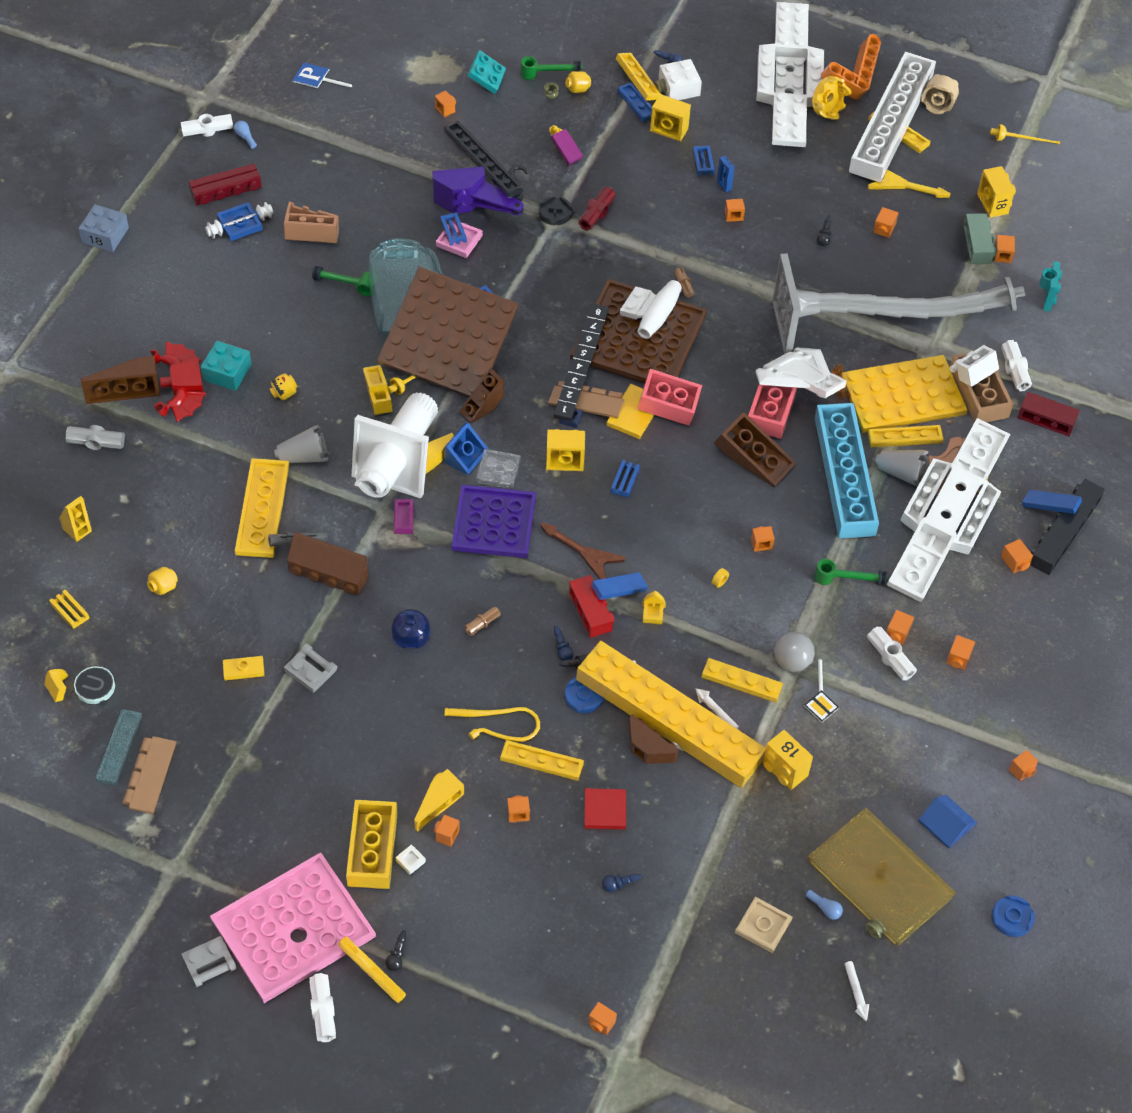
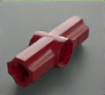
[578,186,616,231]

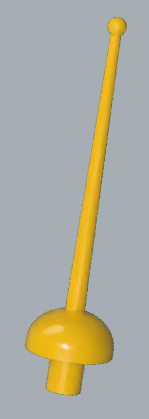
[990,124,1060,144]
[388,376,416,395]

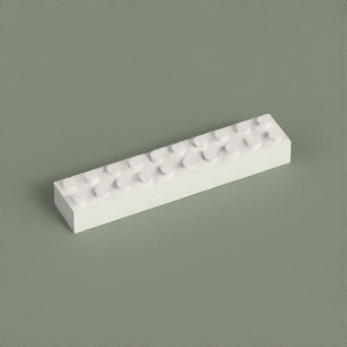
[849,52,936,183]

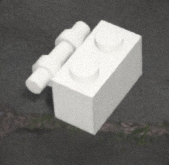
[950,345,999,387]

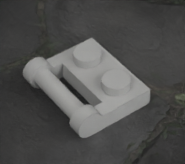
[284,644,337,693]
[182,936,237,988]

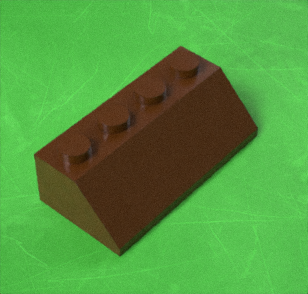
[287,532,368,595]

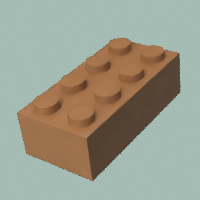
[950,353,1013,423]

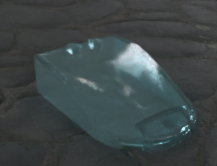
[368,239,443,334]

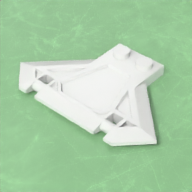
[756,347,846,398]

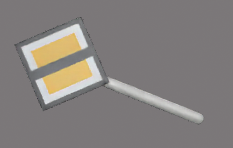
[804,659,839,723]

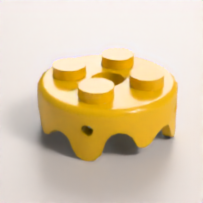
[812,76,851,119]

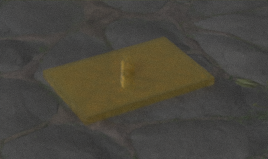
[807,808,956,946]

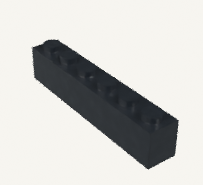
[1030,479,1105,575]

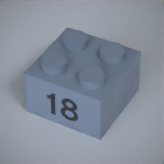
[79,204,129,252]

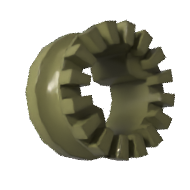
[654,79,667,94]
[544,82,559,99]
[865,918,886,939]

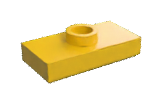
[223,656,264,680]

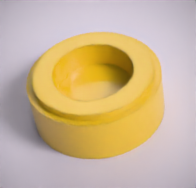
[711,568,729,588]

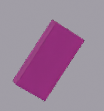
[551,129,583,165]
[394,499,413,534]

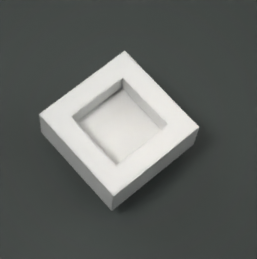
[396,845,426,875]

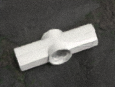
[181,114,233,137]
[1001,340,1032,391]
[867,626,917,681]
[309,973,336,1042]

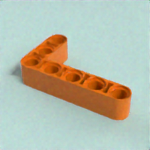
[821,34,881,100]

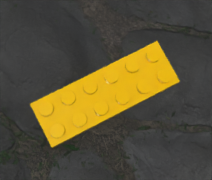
[235,458,289,558]

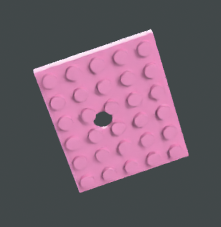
[210,853,376,1003]

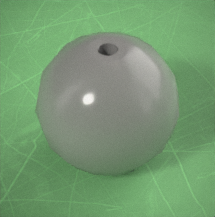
[774,632,815,672]

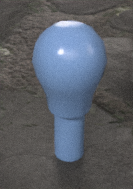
[234,121,257,149]
[806,890,843,920]

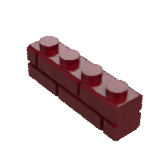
[189,163,262,206]

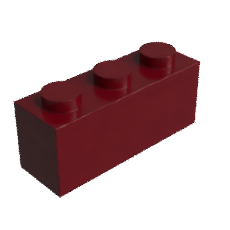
[1018,392,1080,437]

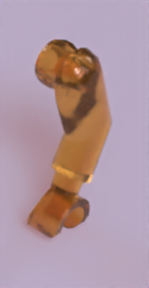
[832,364,851,400]

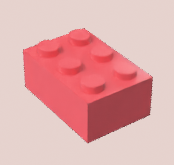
[637,369,702,426]
[748,384,797,439]

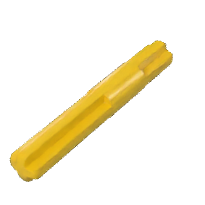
[338,936,406,1003]

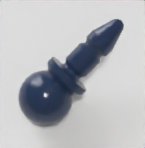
[653,50,683,63]
[554,625,574,661]
[602,874,642,892]

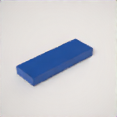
[617,82,652,123]
[1022,490,1082,514]
[591,572,648,600]

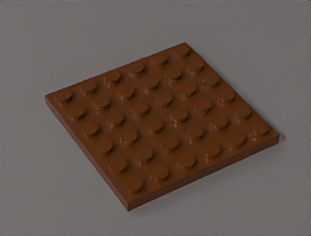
[377,266,519,397]
[570,279,708,383]

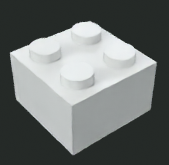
[659,59,702,100]

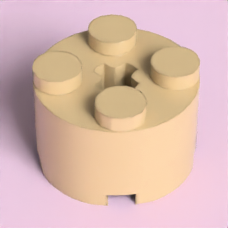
[922,74,959,114]

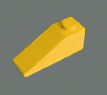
[59,496,92,542]
[414,769,464,832]

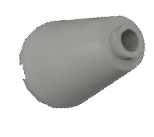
[274,425,328,463]
[875,450,929,486]

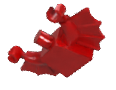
[148,342,206,422]

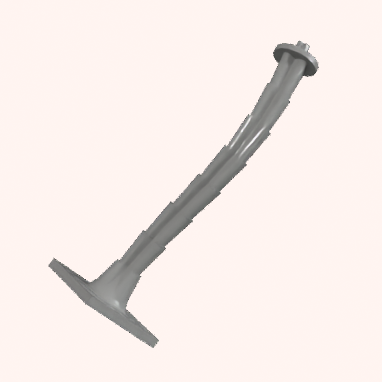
[772,253,1025,354]

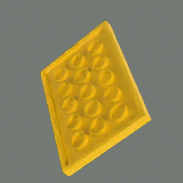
[841,355,967,433]

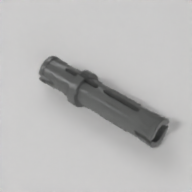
[268,531,327,547]

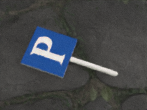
[292,63,352,88]

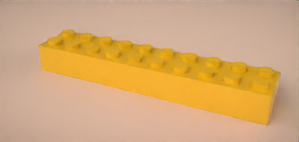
[576,641,766,788]

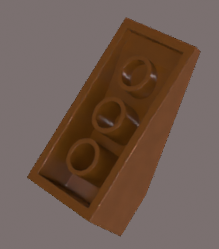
[81,356,160,404]
[714,412,796,487]

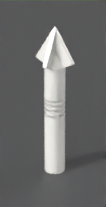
[695,688,739,729]
[844,961,869,1021]

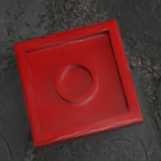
[584,788,626,830]

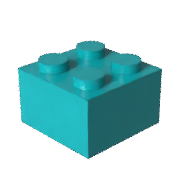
[201,341,251,391]

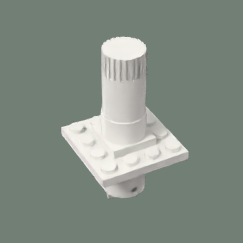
[351,393,438,498]

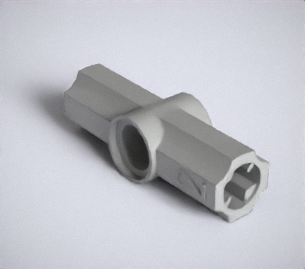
[65,425,125,450]

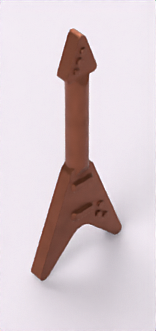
[541,523,625,580]

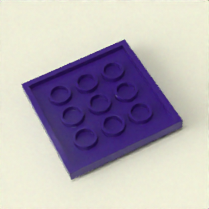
[451,484,536,558]

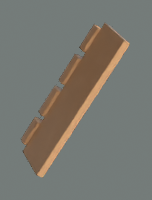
[548,381,624,418]
[122,736,177,814]

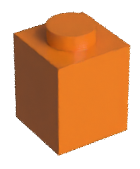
[873,207,899,238]
[994,235,1015,263]
[1001,539,1033,573]
[886,610,914,645]
[946,635,975,670]

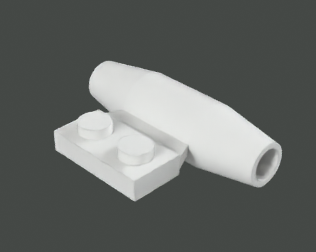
[620,280,682,339]

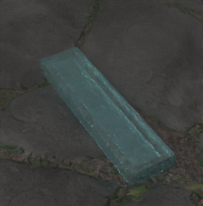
[95,709,142,786]

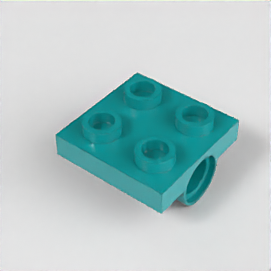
[467,50,506,94]
[1039,261,1063,312]

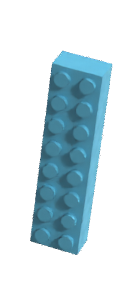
[815,403,879,539]

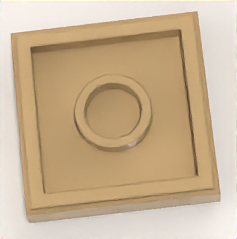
[735,897,793,953]

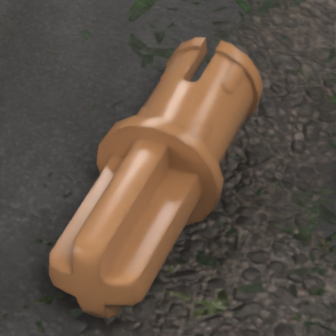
[674,267,694,298]
[464,607,501,636]

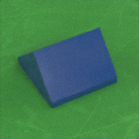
[444,422,489,475]
[918,795,977,848]

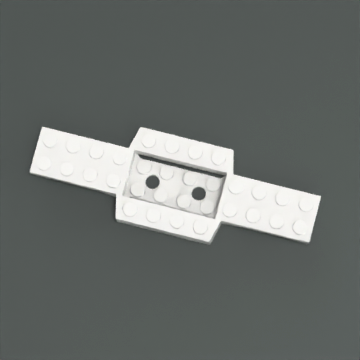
[756,2,824,147]
[887,418,1010,602]

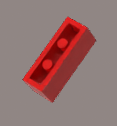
[569,575,615,638]

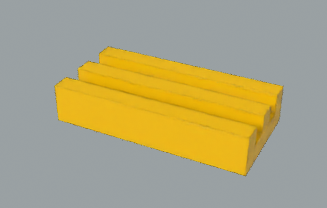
[49,590,89,629]

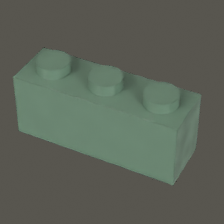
[963,214,996,264]

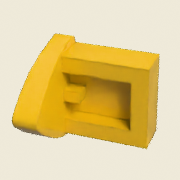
[642,591,666,624]
[45,669,68,702]

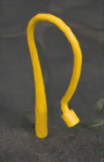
[445,707,540,742]

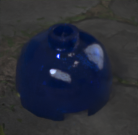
[391,609,431,649]

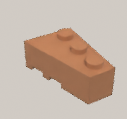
[284,201,339,243]

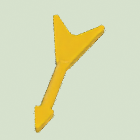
[868,170,951,198]

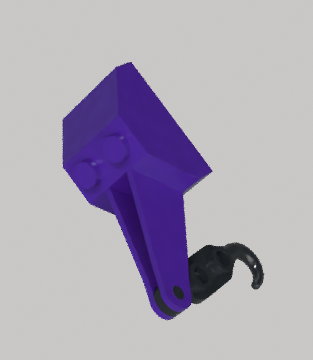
[432,165,528,216]

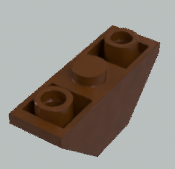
[460,368,504,423]
[629,714,679,764]

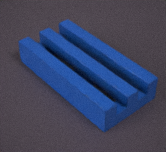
[693,146,715,176]
[717,156,735,192]
[440,213,467,246]
[611,460,640,498]

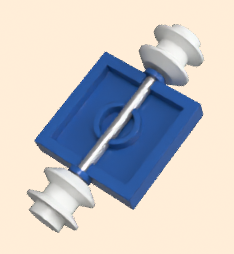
[205,202,273,241]

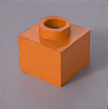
[435,90,456,118]
[724,199,745,222]
[751,526,775,552]
[1009,750,1038,781]
[507,795,530,822]
[434,815,460,847]
[588,1002,617,1035]

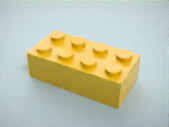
[346,800,397,889]

